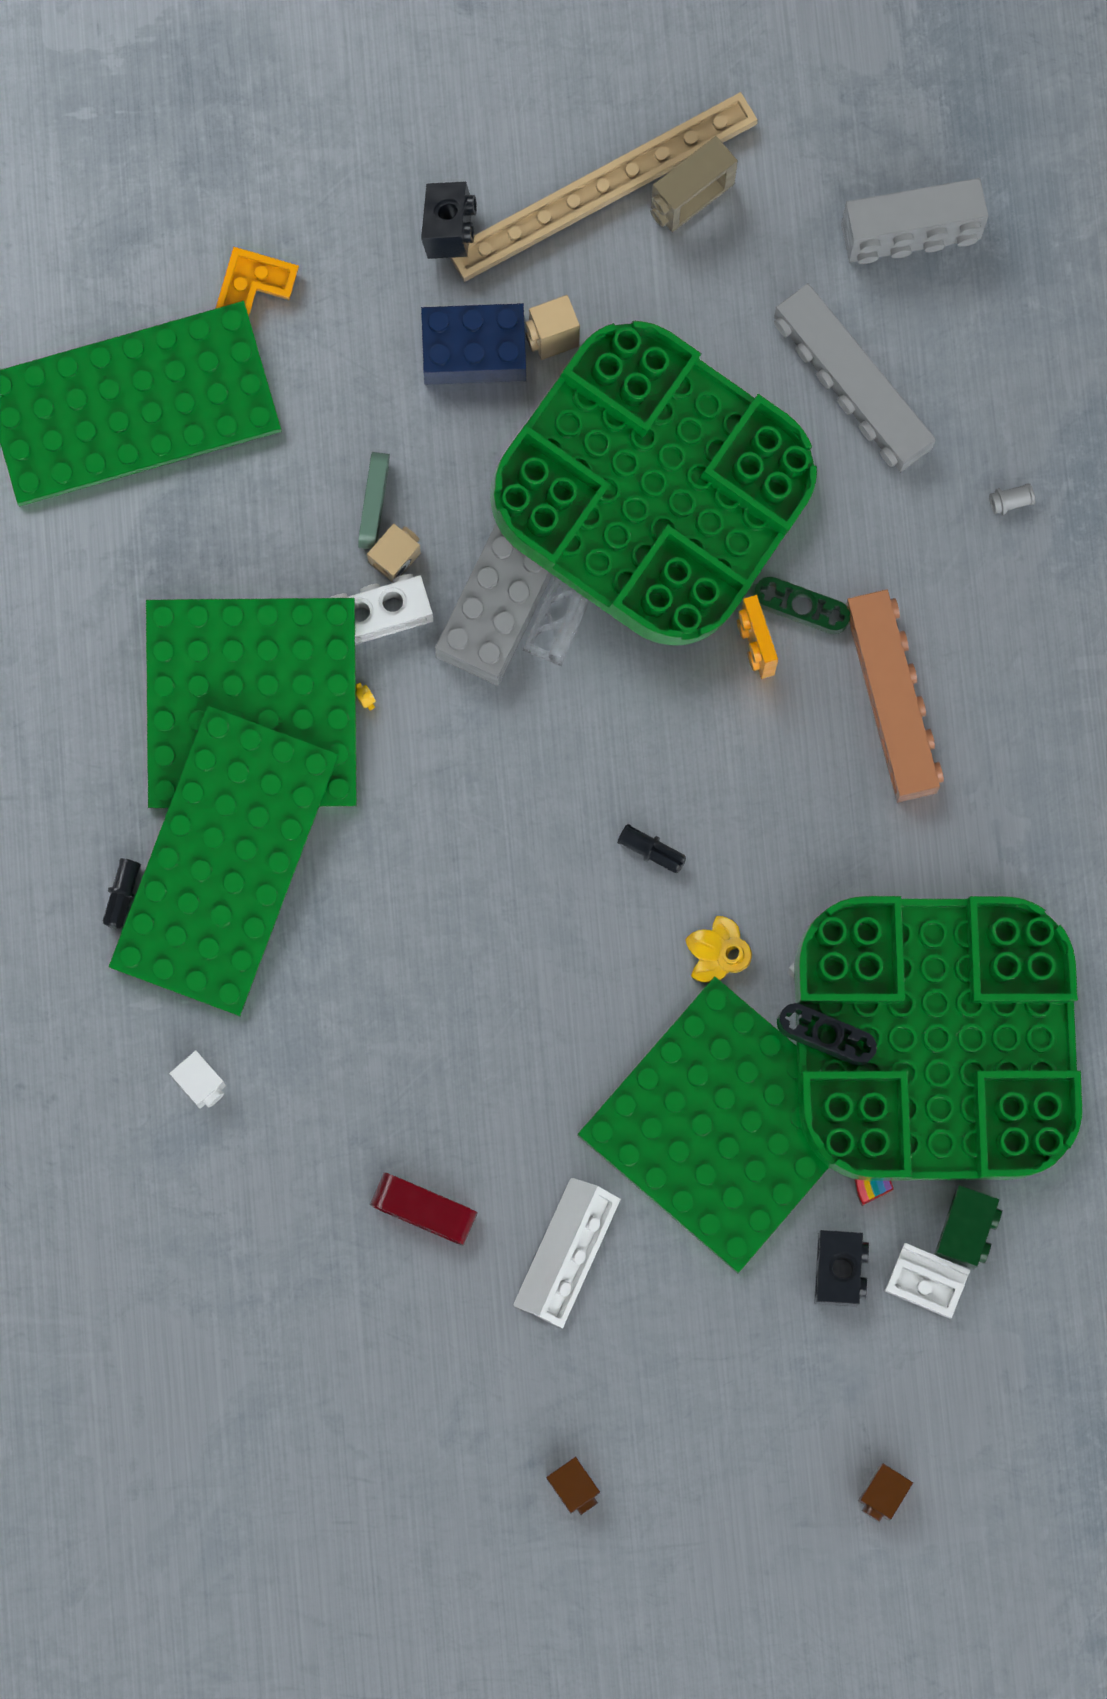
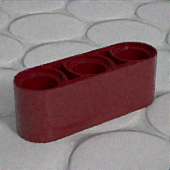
[370,1172,478,1246]

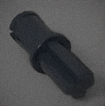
[617,824,686,873]
[102,858,141,929]

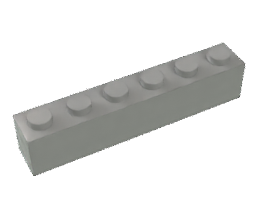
[774,283,936,473]

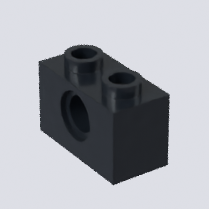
[421,181,477,259]
[814,1230,869,1307]

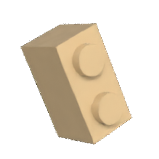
[525,295,580,360]

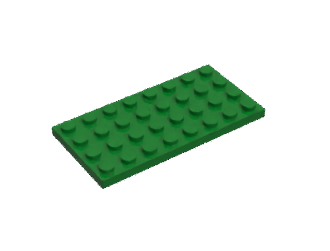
[0,301,282,507]
[108,706,339,1017]

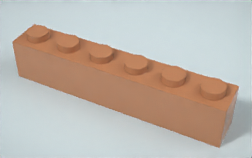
[846,589,944,803]

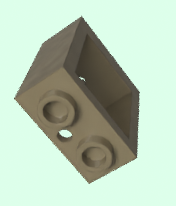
[650,136,738,233]

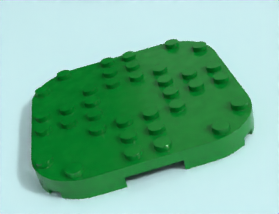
[490,321,817,645]
[794,896,1082,1181]

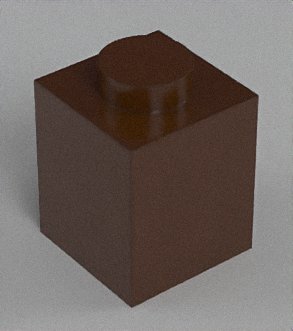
[546,1457,600,1515]
[858,1463,914,1522]

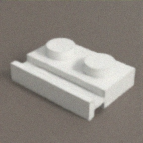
[885,1243,971,1319]

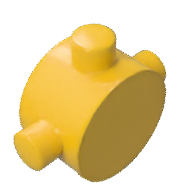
[356,682,376,711]

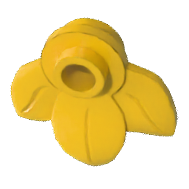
[685,916,752,983]

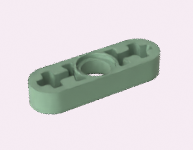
[358,452,390,550]

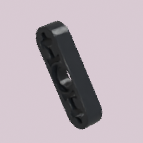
[777,1003,877,1066]

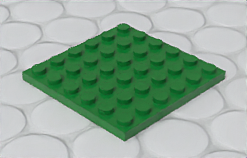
[146,598,357,808]
[577,976,829,1274]

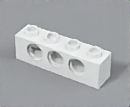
[329,574,433,644]

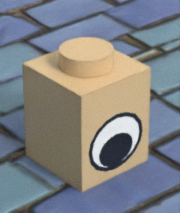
[367,523,421,583]

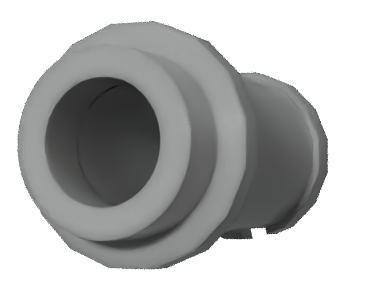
[989,483,1035,515]

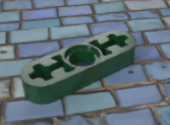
[754,577,850,635]

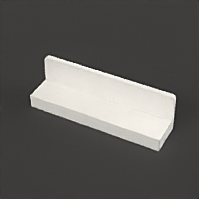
[514,1178,621,1328]

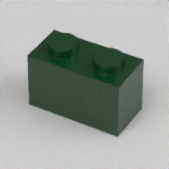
[934,1185,1003,1270]

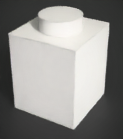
[169,1050,226,1109]

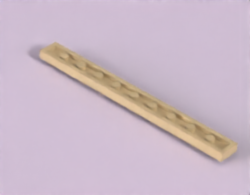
[450,92,758,282]

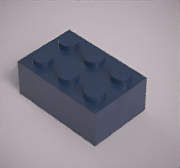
[421,303,526,385]

